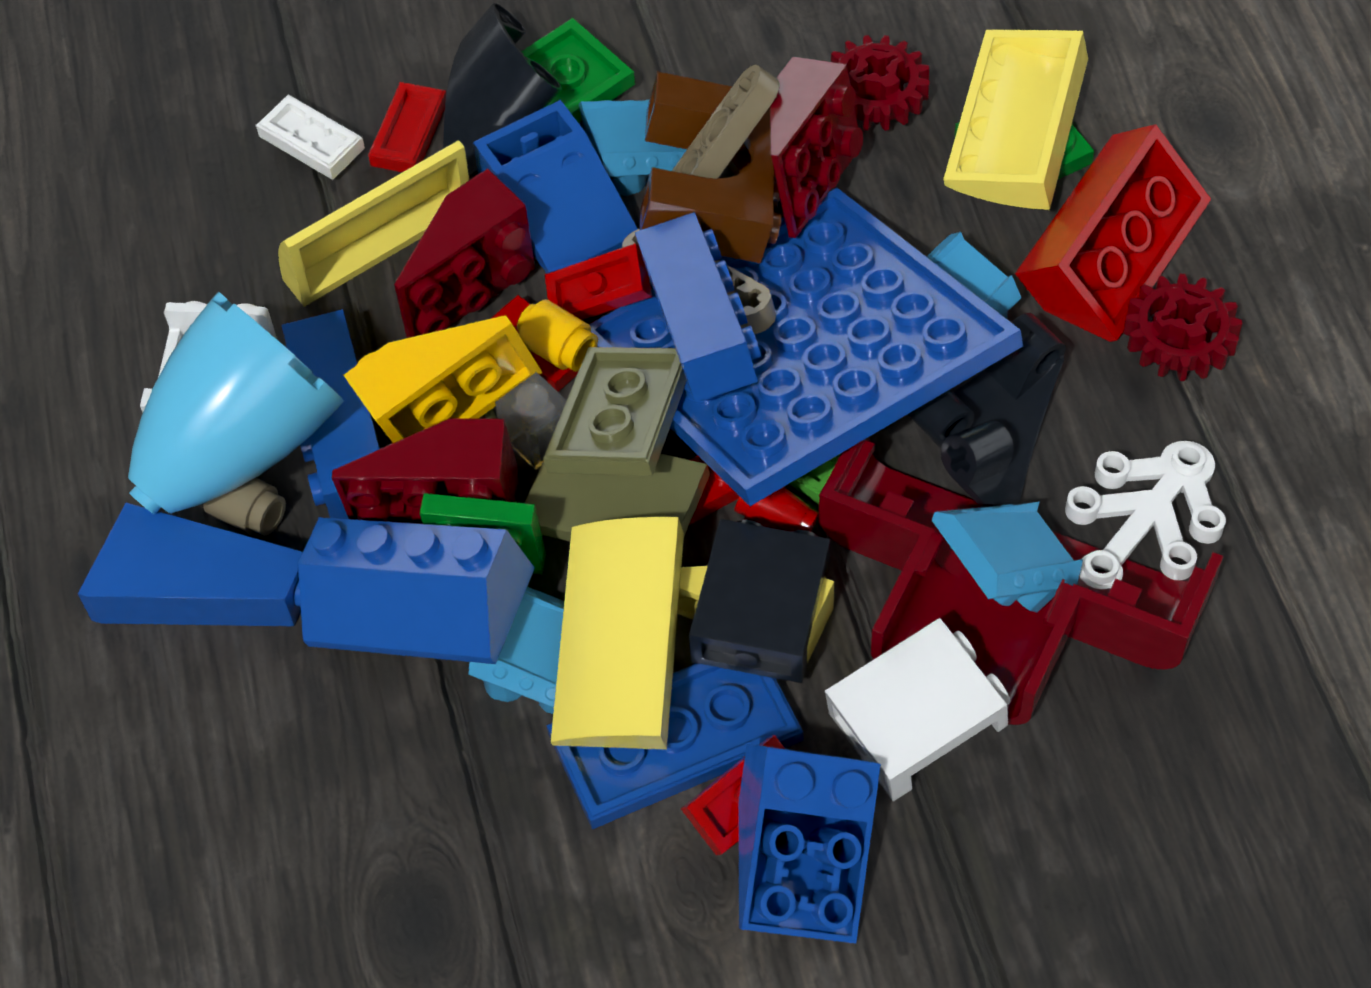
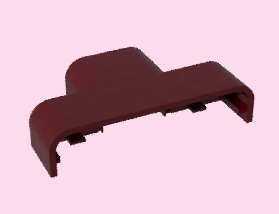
[819,436,1223,725]

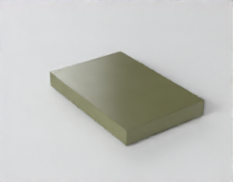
[543,347,687,476]
[525,454,710,541]

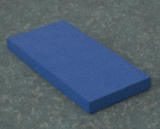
[547,663,803,829]

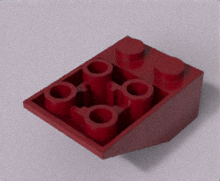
[770,57,863,238]
[394,168,535,338]
[332,418,518,524]

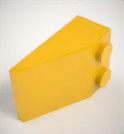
[343,315,542,443]

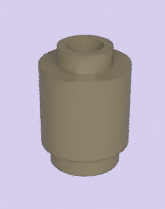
[203,478,286,536]

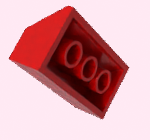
[1015,124,1211,342]

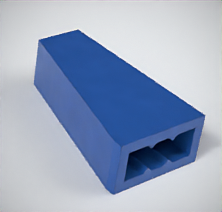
[78,503,303,626]

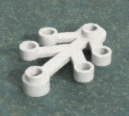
[1065,441,1226,596]

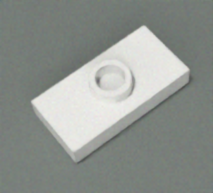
[256,94,365,180]

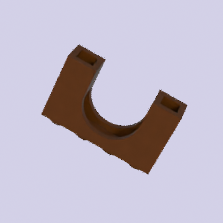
[639,71,781,263]

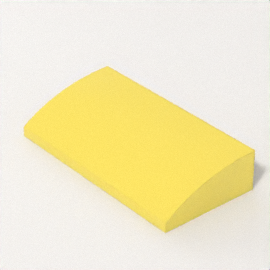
[943,30,1088,210]
[278,140,469,307]
[551,517,684,750]

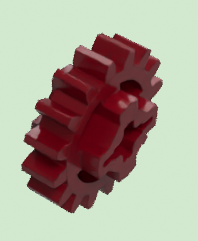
[831,35,930,131]
[1123,273,1242,381]

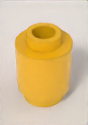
[517,299,598,372]

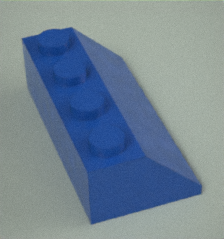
[298,517,535,664]

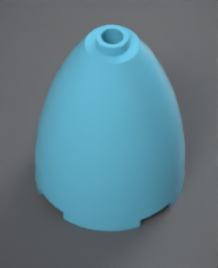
[128,291,344,515]

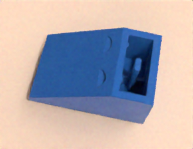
[473,100,638,274]
[738,744,881,944]

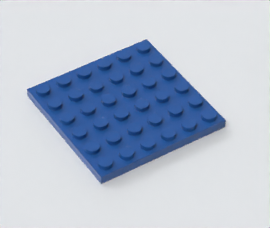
[589,188,1023,506]

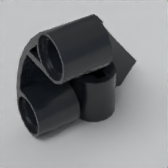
[443,3,562,176]
[907,313,1066,508]

